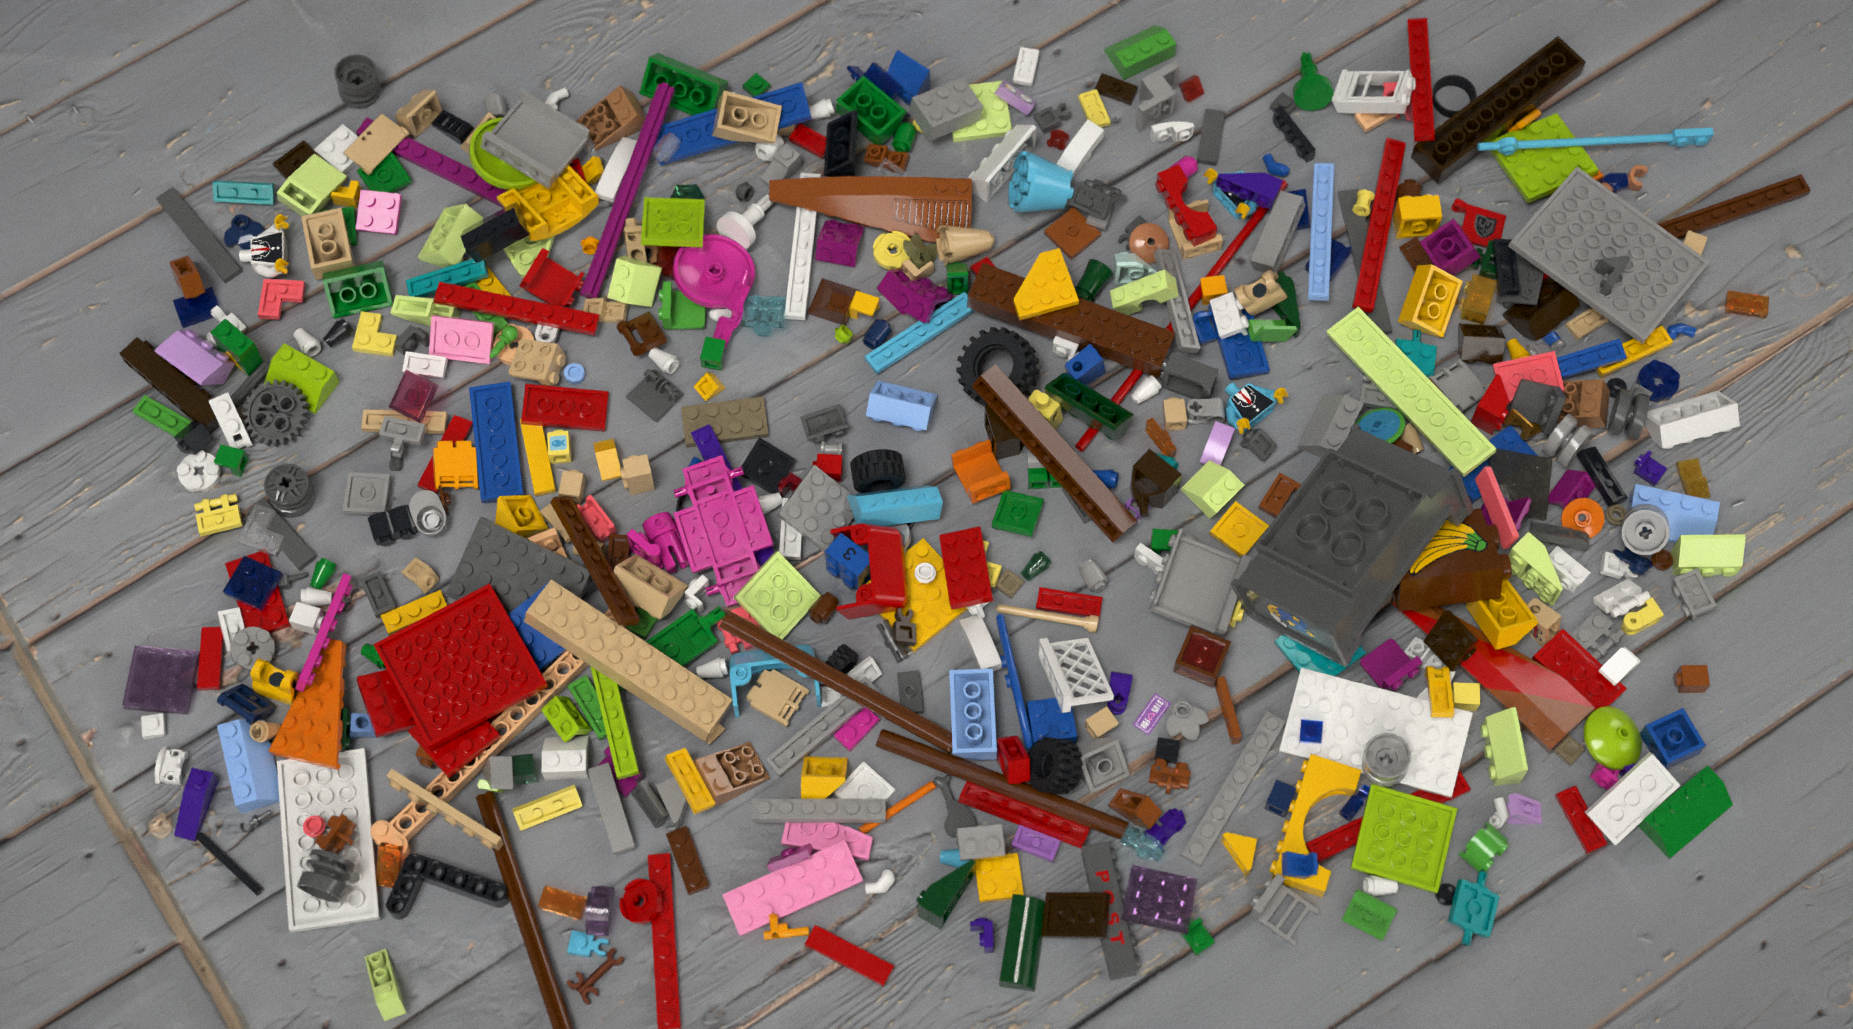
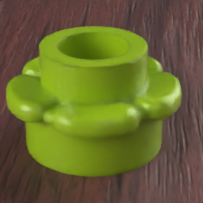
[834,325,853,344]

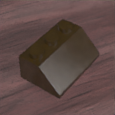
[1502,280,1581,341]

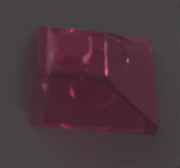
[389,370,439,423]

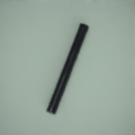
[196,832,263,896]

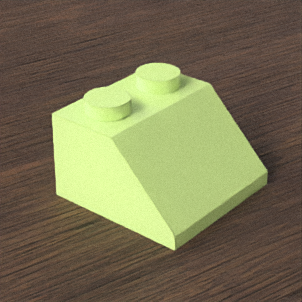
[607,256,662,307]
[1180,460,1244,519]

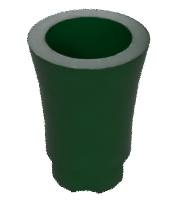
[1075,259,1113,302]

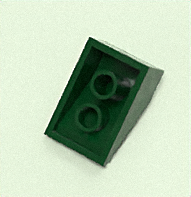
[916,860,976,930]

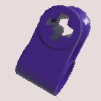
[1107,671,1133,715]

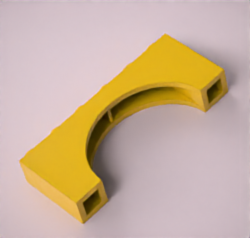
[1269,754,1362,897]

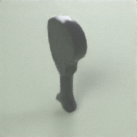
[933,775,976,838]

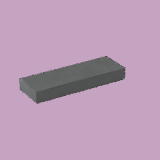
[1196,108,1225,166]

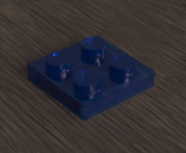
[223,556,283,611]

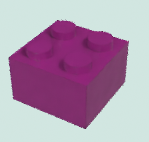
[1420,218,1481,276]

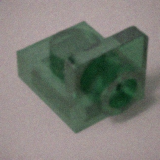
[670,184,705,199]

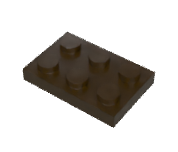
[1042,892,1110,939]

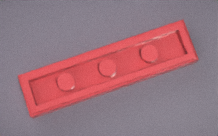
[1475,467,1519,549]

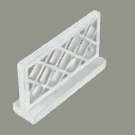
[1038,638,1114,713]

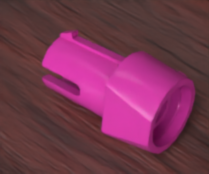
[642,512,689,574]

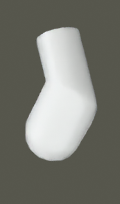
[709,308,732,322]

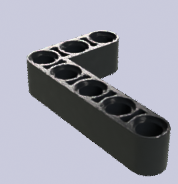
[386,853,509,920]

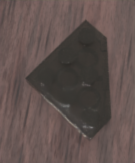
[1487,448,1553,521]

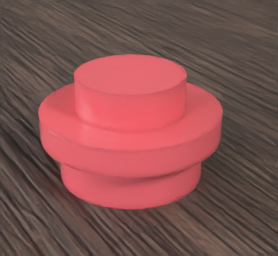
[303,815,326,838]

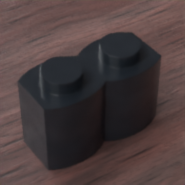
[368,505,418,546]

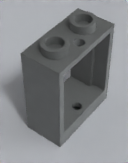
[1159,352,1219,399]

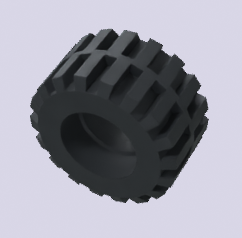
[850,449,906,493]
[1028,737,1083,794]

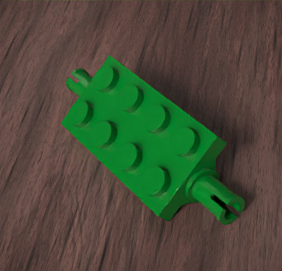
[618,606,726,692]

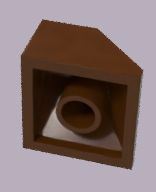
[808,278,860,326]

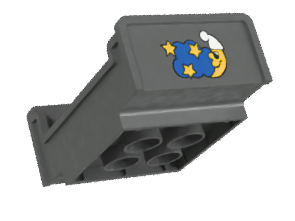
[1231,423,1473,667]

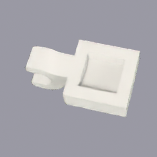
[211,305,246,332]

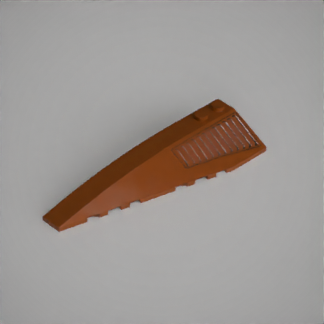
[769,176,972,243]

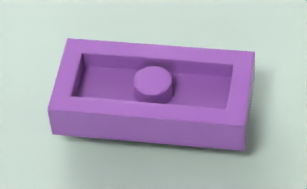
[1011,825,1061,863]

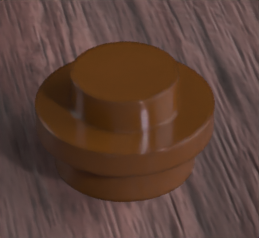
[1651,550,1673,570]

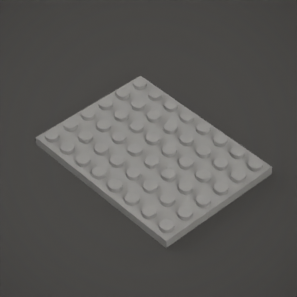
[1508,167,1710,344]

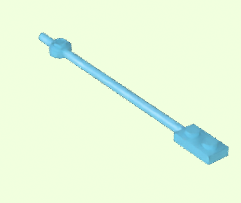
[1477,128,1714,155]

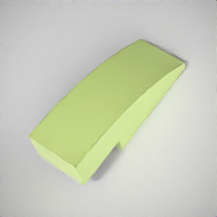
[390,295,460,327]

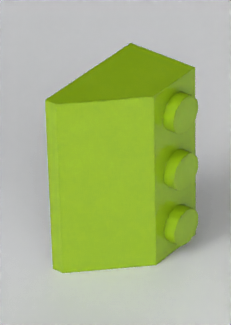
[264,343,339,414]

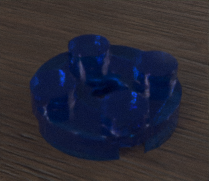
[1636,360,1680,402]

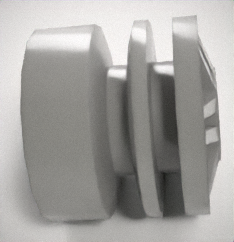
[1362,733,1411,787]

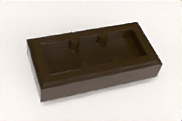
[1094,73,1138,105]

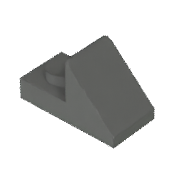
[1594,255,1631,296]

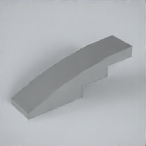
[587,763,635,855]

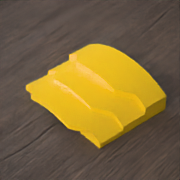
[497,165,599,241]

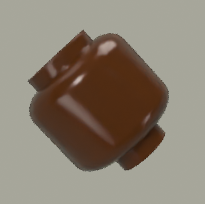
[1397,179,1423,201]

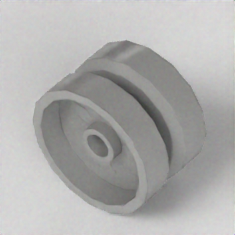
[1542,414,1594,468]
[1621,504,1669,555]

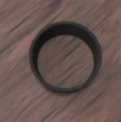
[1432,75,1476,118]

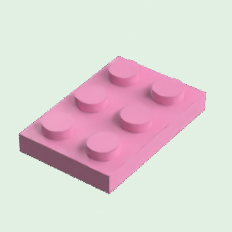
[429,315,494,364]

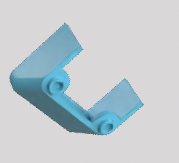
[729,644,822,718]

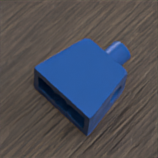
[1064,344,1106,385]

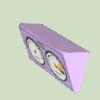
[994,80,1036,116]

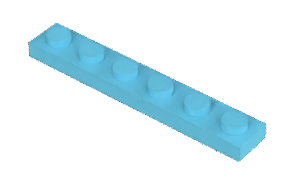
[865,292,975,374]

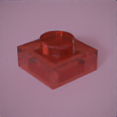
[1178,75,1204,102]

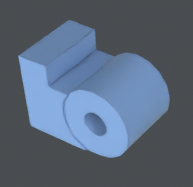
[349,713,376,739]

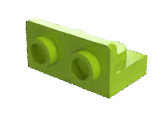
[541,696,592,742]

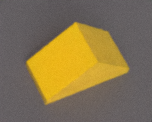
[593,438,622,482]
[1220,832,1257,877]

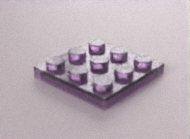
[122,646,200,715]
[1121,865,1197,935]

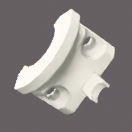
[155,746,189,785]

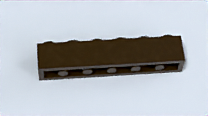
[119,337,220,435]

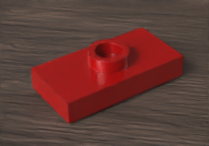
[789,123,826,159]

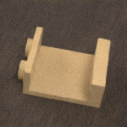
[1167,199,1223,260]

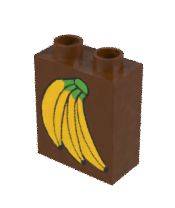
[1392,508,1512,611]

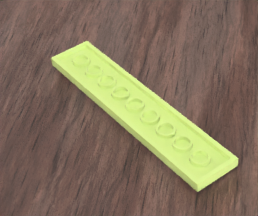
[1326,307,1496,477]

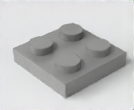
[342,472,391,515]

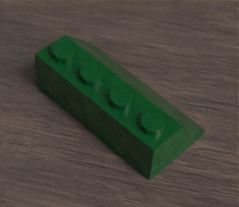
[1045,372,1134,441]

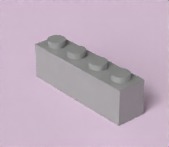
[1249,191,1305,273]

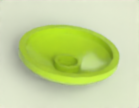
[1584,706,1642,770]

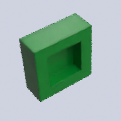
[742,73,771,97]

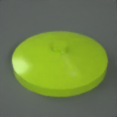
[469,118,538,190]

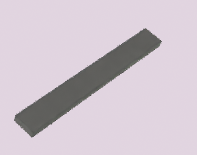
[1338,189,1392,334]

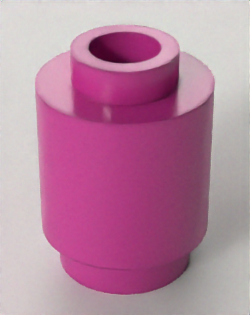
[1170,155,1198,178]

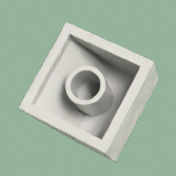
[542,736,589,780]

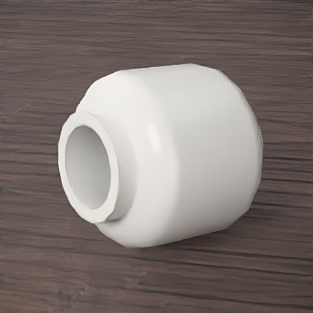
[755,134,785,162]

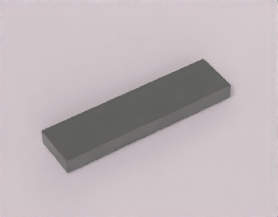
[247,498,316,571]

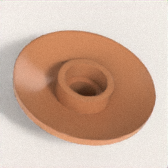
[1129,223,1169,263]

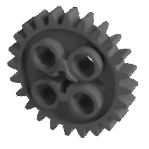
[242,379,311,447]

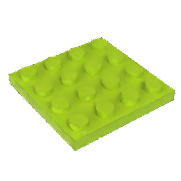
[1489,113,1599,203]
[1350,784,1458,894]

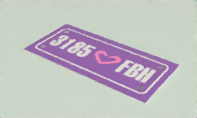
[1133,693,1171,735]

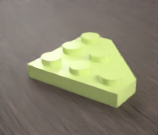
[503,236,555,278]

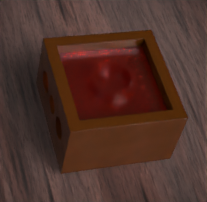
[1173,626,1231,688]

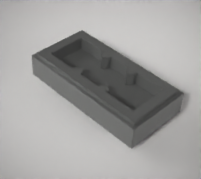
[897,670,923,714]
[632,780,669,828]

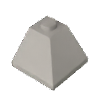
[1076,738,1130,794]

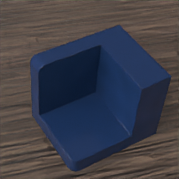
[1264,779,1296,818]

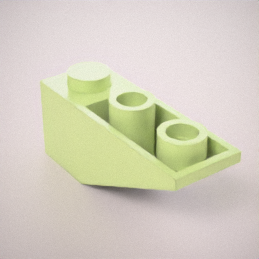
[365,949,406,1021]

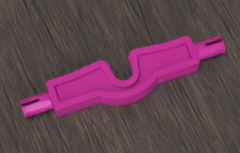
[712,270,752,348]

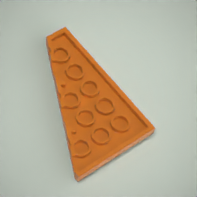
[269,639,346,770]

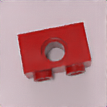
[996,735,1030,784]

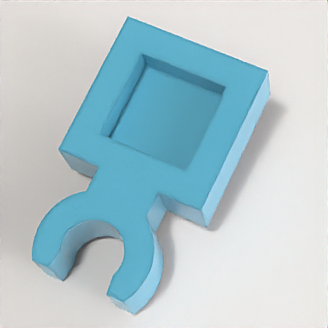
[567,931,609,958]

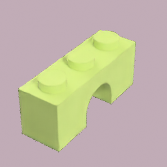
[1110,270,1179,315]

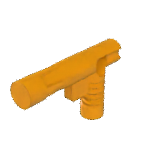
[1508,109,1541,132]
[764,913,809,940]

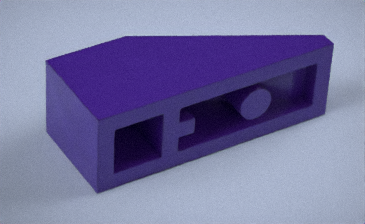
[174,767,219,842]

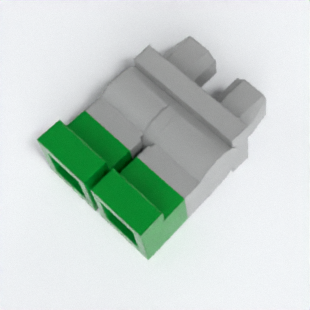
[1026,432,1063,489]

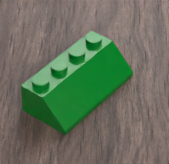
[639,53,728,116]
[1638,765,1733,859]

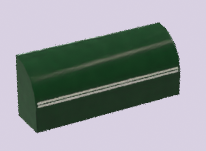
[999,894,1045,992]

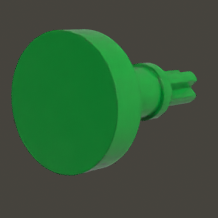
[1293,52,1334,111]

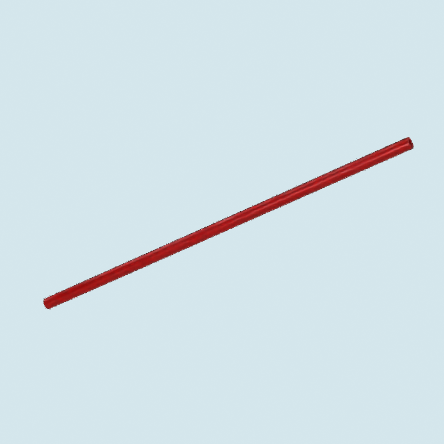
[1075,179,1288,452]

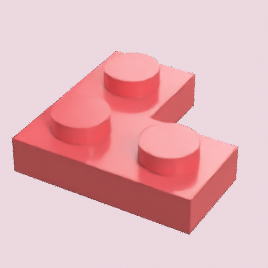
[258,279,306,320]

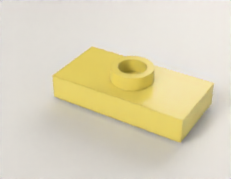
[1078,89,1111,128]

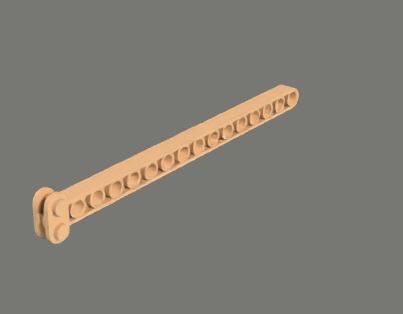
[370,601,635,861]

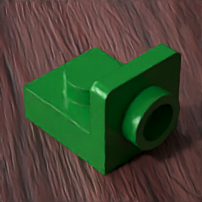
[1180,917,1215,956]

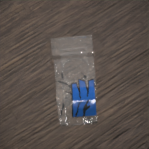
[1526,331,1566,355]

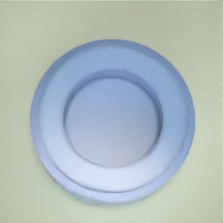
[564,363,585,385]

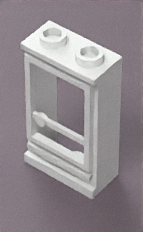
[1332,69,1416,114]

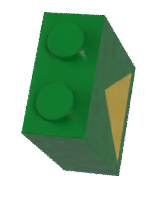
[210,318,263,377]

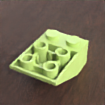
[277,154,347,216]
[1508,532,1563,607]

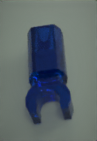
[1339,784,1370,822]

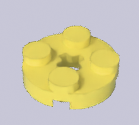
[873,231,912,270]

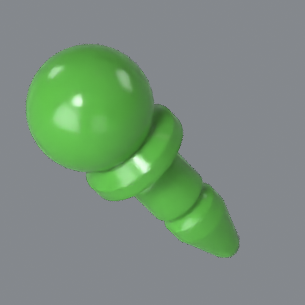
[489,325,518,359]

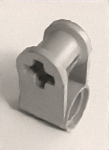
[1186,398,1225,425]

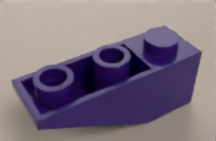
[1215,173,1283,209]

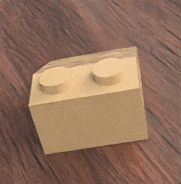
[712,91,782,144]
[301,208,355,280]

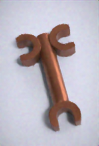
[566,948,625,1005]

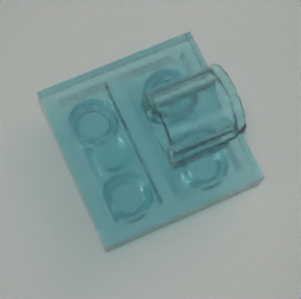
[742,295,786,337]

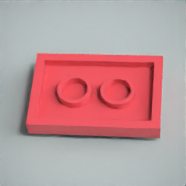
[1492,351,1565,404]

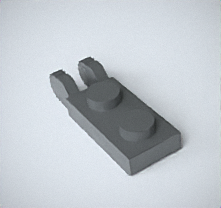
[1529,522,1589,551]

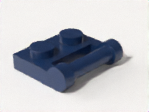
[217,683,276,725]

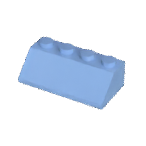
[1627,484,1720,543]
[949,669,997,761]
[217,719,280,814]

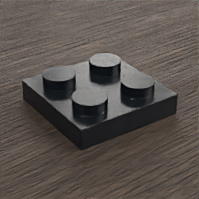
[741,437,795,494]

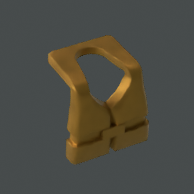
[1504,409,1542,441]

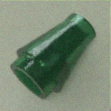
[1020,551,1052,582]

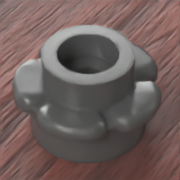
[735,182,754,201]

